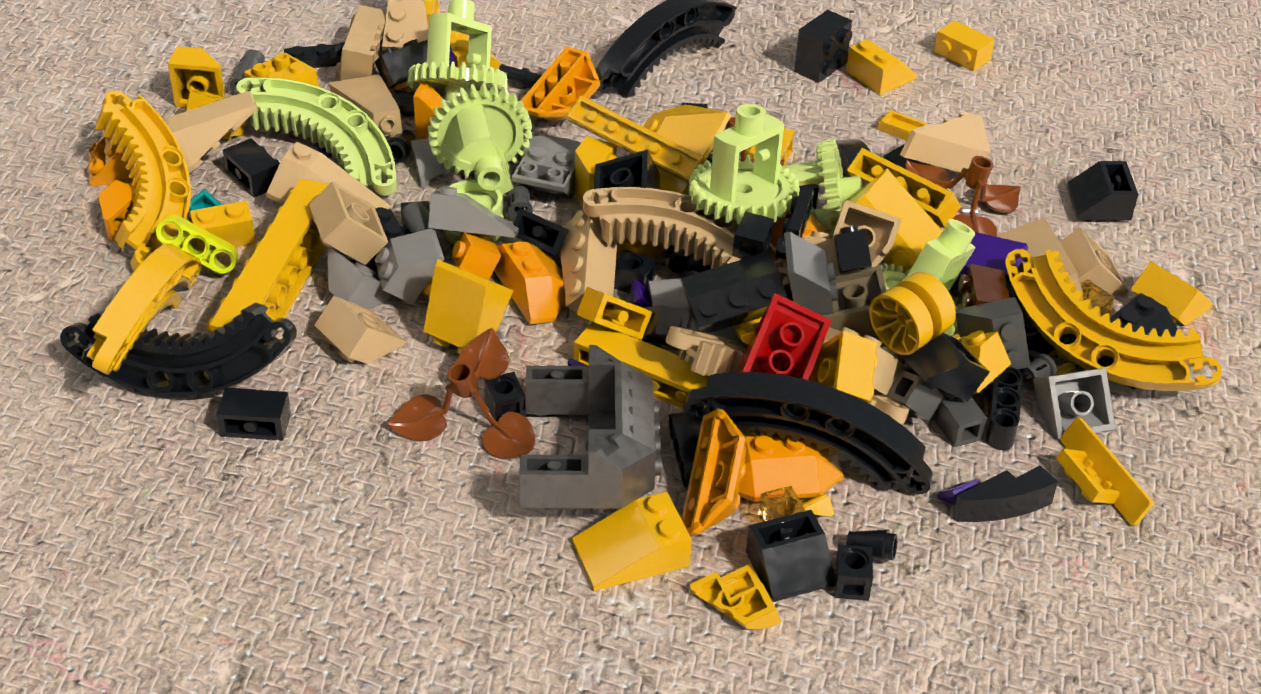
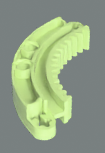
[236,78,398,196]

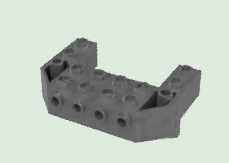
[519,345,662,510]

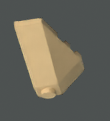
[164,91,258,173]
[900,111,991,173]
[266,142,392,209]
[831,200,902,267]

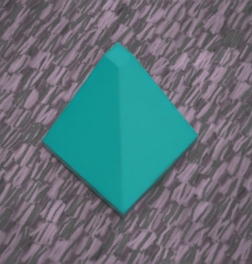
[189,188,222,211]

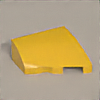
[689,563,781,629]

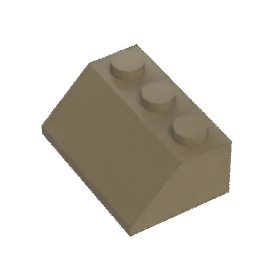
[822,266,887,338]

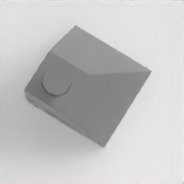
[327,248,395,309]

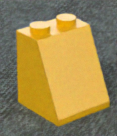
[423,259,513,354]

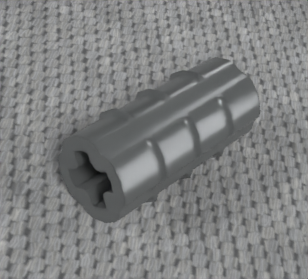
[230,49,265,95]

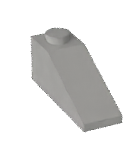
[428,186,519,238]

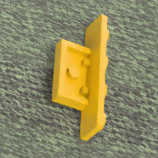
[1056,417,1154,526]

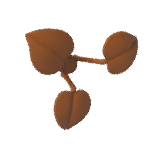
[905,156,1021,236]
[388,328,536,459]

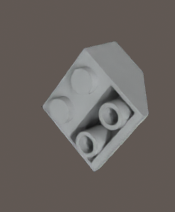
[512,146,575,198]

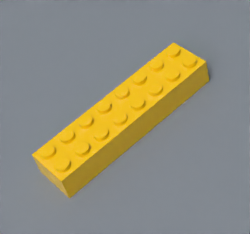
[207,179,329,377]

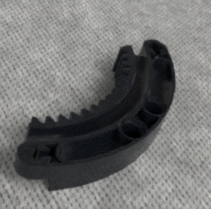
[595,0,737,97]
[60,302,297,396]
[683,372,933,494]

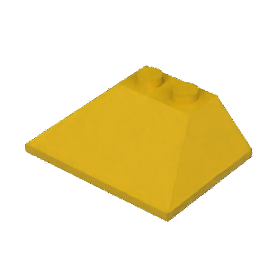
[629,104,732,195]

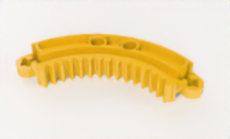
[95,90,191,271]
[87,243,202,375]
[1005,249,1222,391]

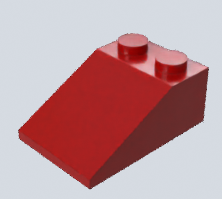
[736,293,832,380]

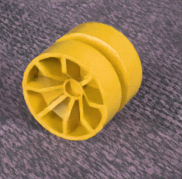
[869,272,956,355]

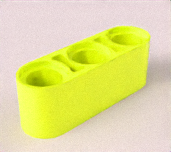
[156,215,239,274]

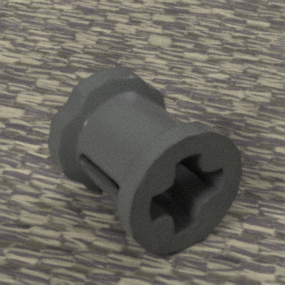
[506,186,533,220]
[1017,353,1057,390]

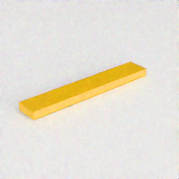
[566,95,706,183]

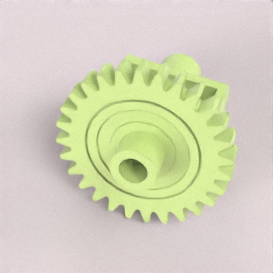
[408,0,507,102]
[428,84,532,195]
[688,104,800,224]
[782,139,863,236]
[878,219,976,336]

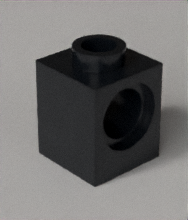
[732,211,774,259]
[614,249,656,294]
[484,372,526,422]
[835,544,873,601]

